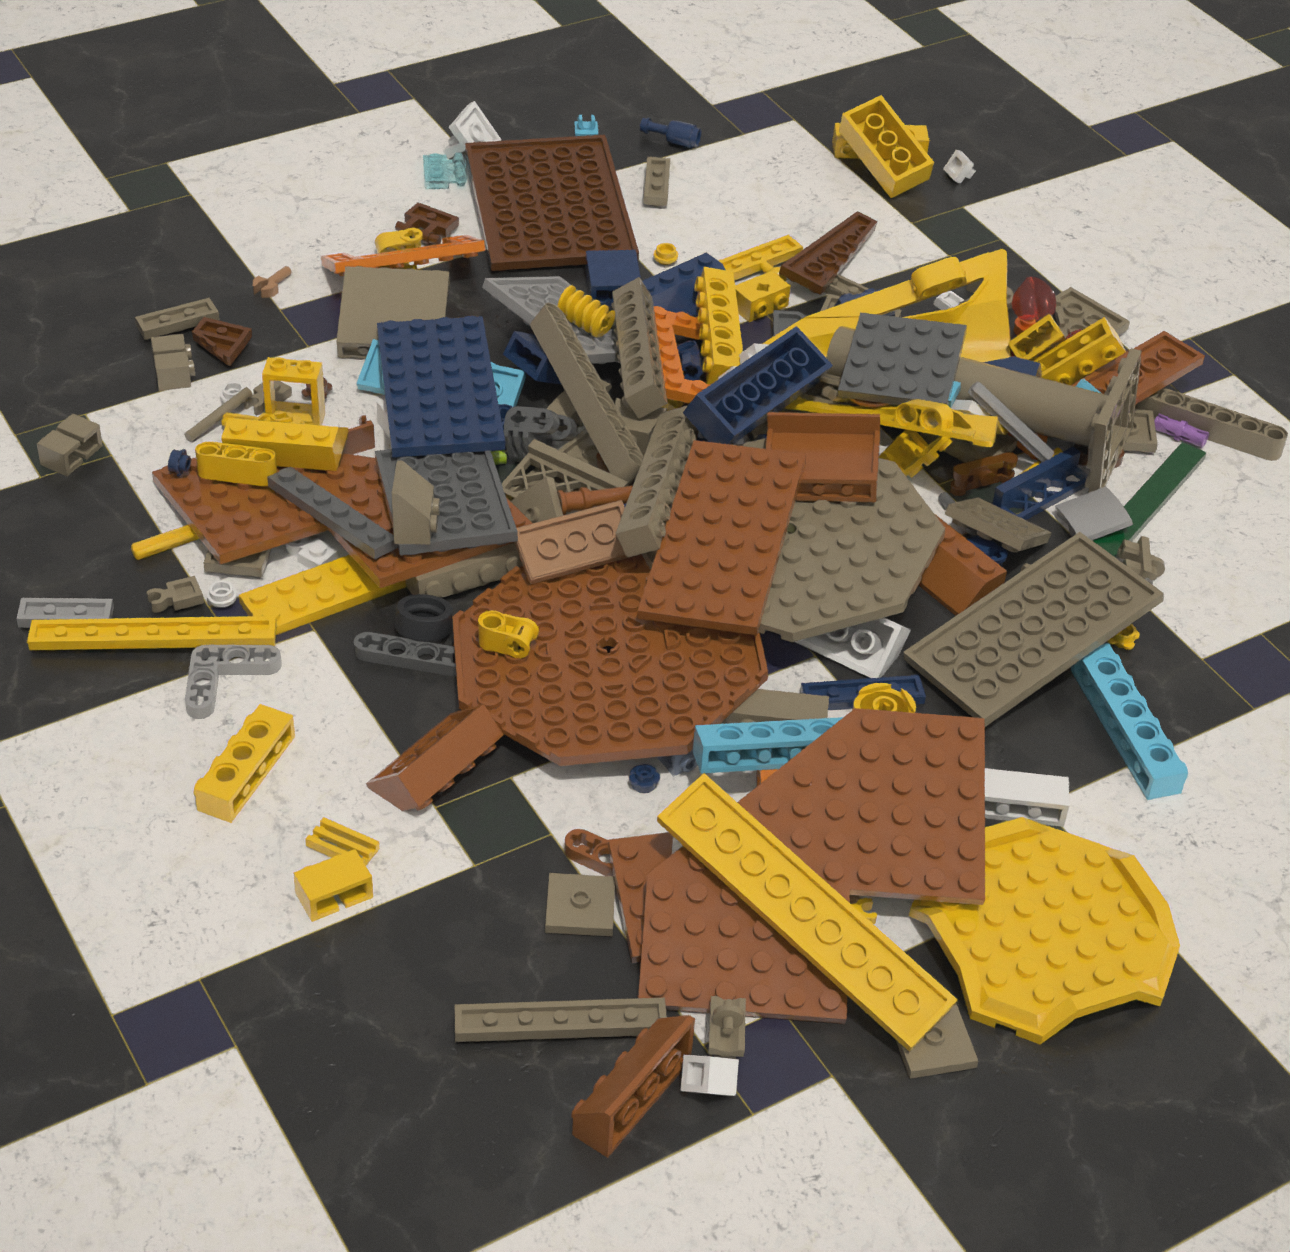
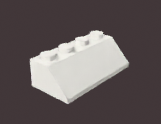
[777,618,911,678]

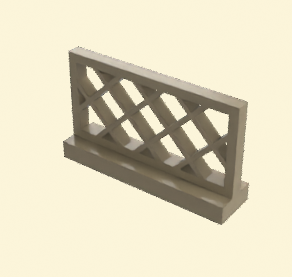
[502,439,628,515]

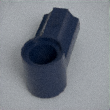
[677,341,703,381]

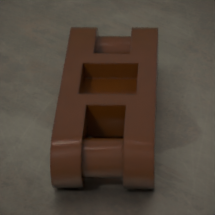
[950,452,1018,496]

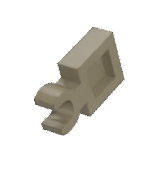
[244,381,292,416]
[147,576,204,613]

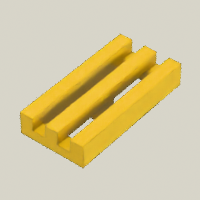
[305,817,380,865]

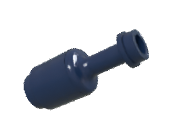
[640,118,702,148]

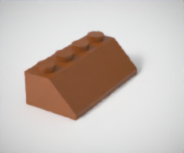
[919,514,1007,616]
[366,704,504,811]
[571,1015,695,1158]

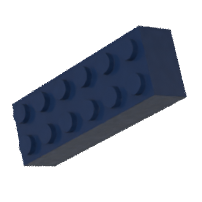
[683,326,833,445]

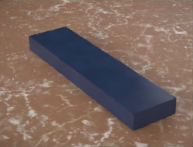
[800,675,926,711]

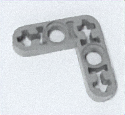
[185,645,282,719]

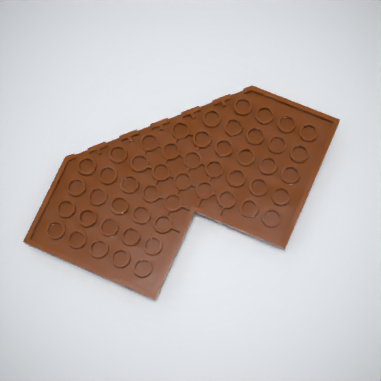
[152,453,533,588]
[638,708,985,1024]

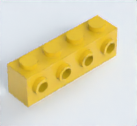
[1032,317,1126,385]

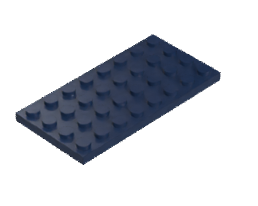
[377,316,505,457]

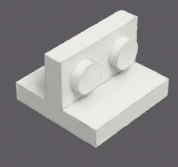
[443,101,501,159]

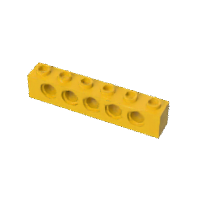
[694,267,743,385]

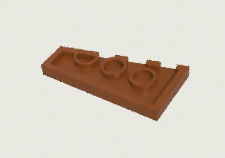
[608,832,673,963]

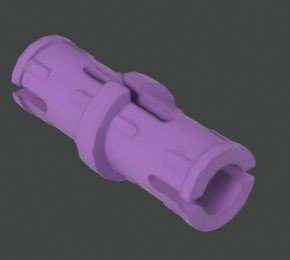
[1154,413,1209,448]

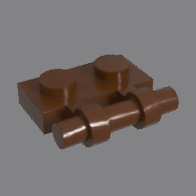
[395,202,459,245]

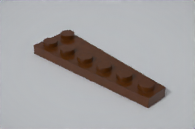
[779,211,878,295]

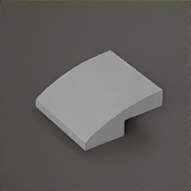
[1055,486,1133,540]

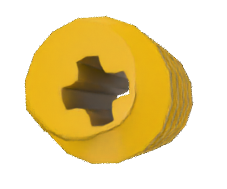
[557,285,616,338]

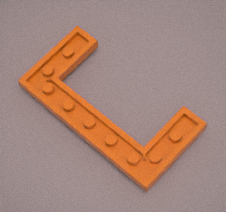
[321,235,485,276]
[654,306,710,403]

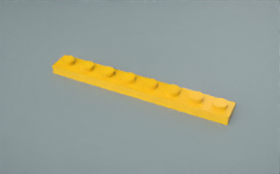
[27,616,277,650]

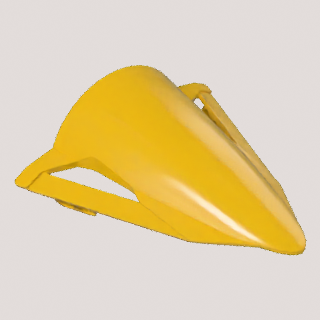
[762,249,1011,447]

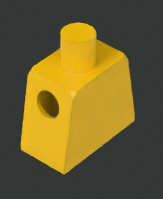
[1008,314,1066,361]

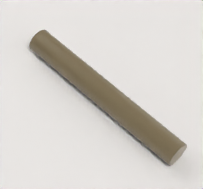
[184,387,253,442]

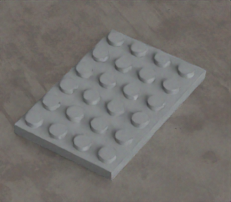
[482,276,620,364]

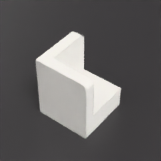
[681,1055,739,1096]

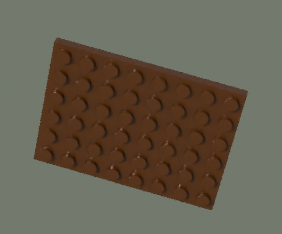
[465,135,639,271]

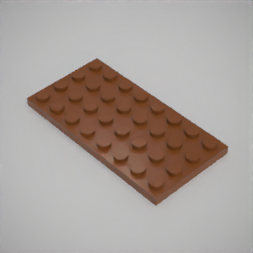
[637,440,806,635]

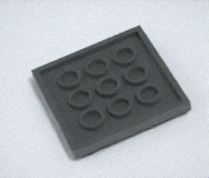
[838,313,967,405]

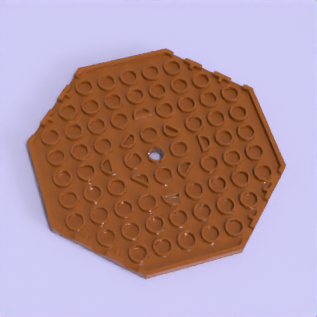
[452,554,768,766]

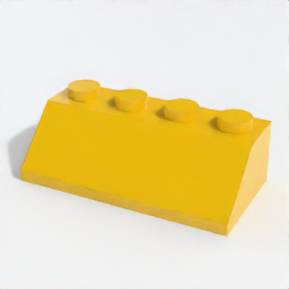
[221,418,349,471]

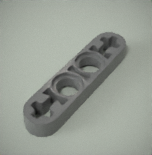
[354,632,457,676]

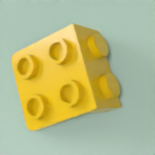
[879,429,953,478]

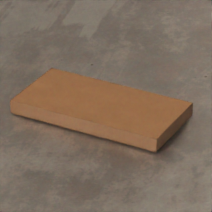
[514,500,640,584]

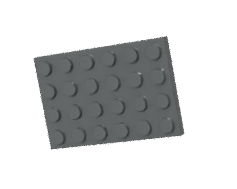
[375,449,518,555]

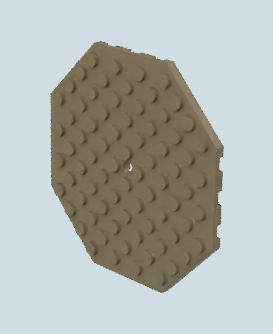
[642,438,945,642]

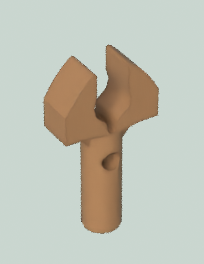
[253,266,292,298]

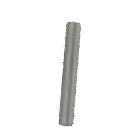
[968,382,1054,462]

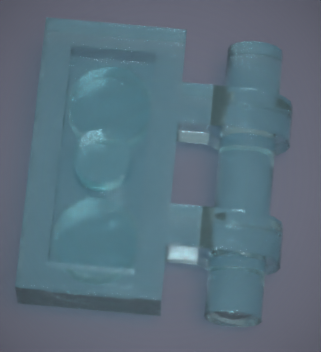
[423,152,468,189]

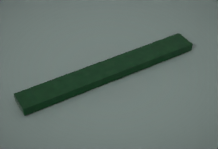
[1093,442,1207,558]

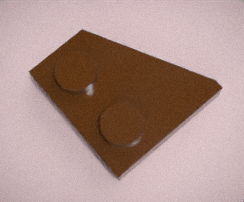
[192,317,252,366]

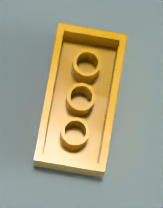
[839,95,934,198]

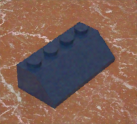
[642,252,726,318]

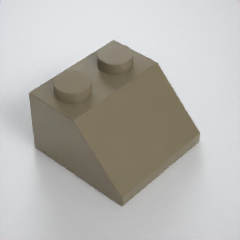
[392,461,440,544]

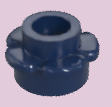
[168,449,191,476]
[629,764,660,793]

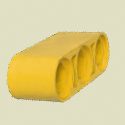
[195,442,277,486]

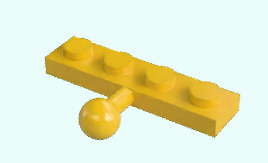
[718,234,803,281]

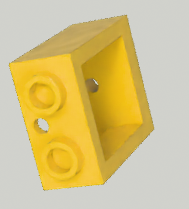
[262,357,326,425]

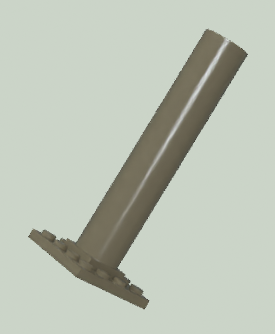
[826,326,1142,493]

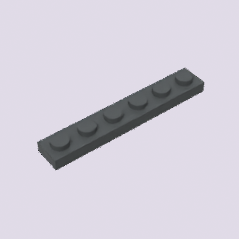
[267,467,398,559]

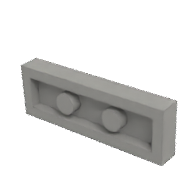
[16,598,114,628]

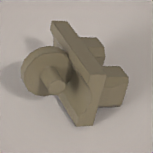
[1117,536,1165,580]
[708,996,746,1059]

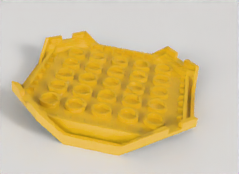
[909,817,1180,1045]

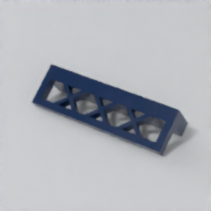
[992,446,1088,520]

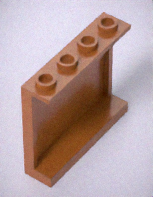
[766,412,880,502]

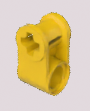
[375,228,423,253]
[478,610,539,658]

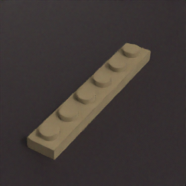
[455,998,667,1042]

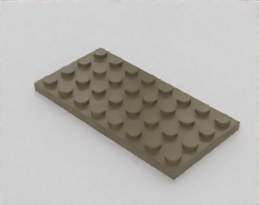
[903,532,1164,727]

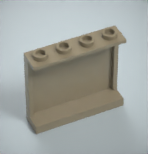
[336,266,450,359]

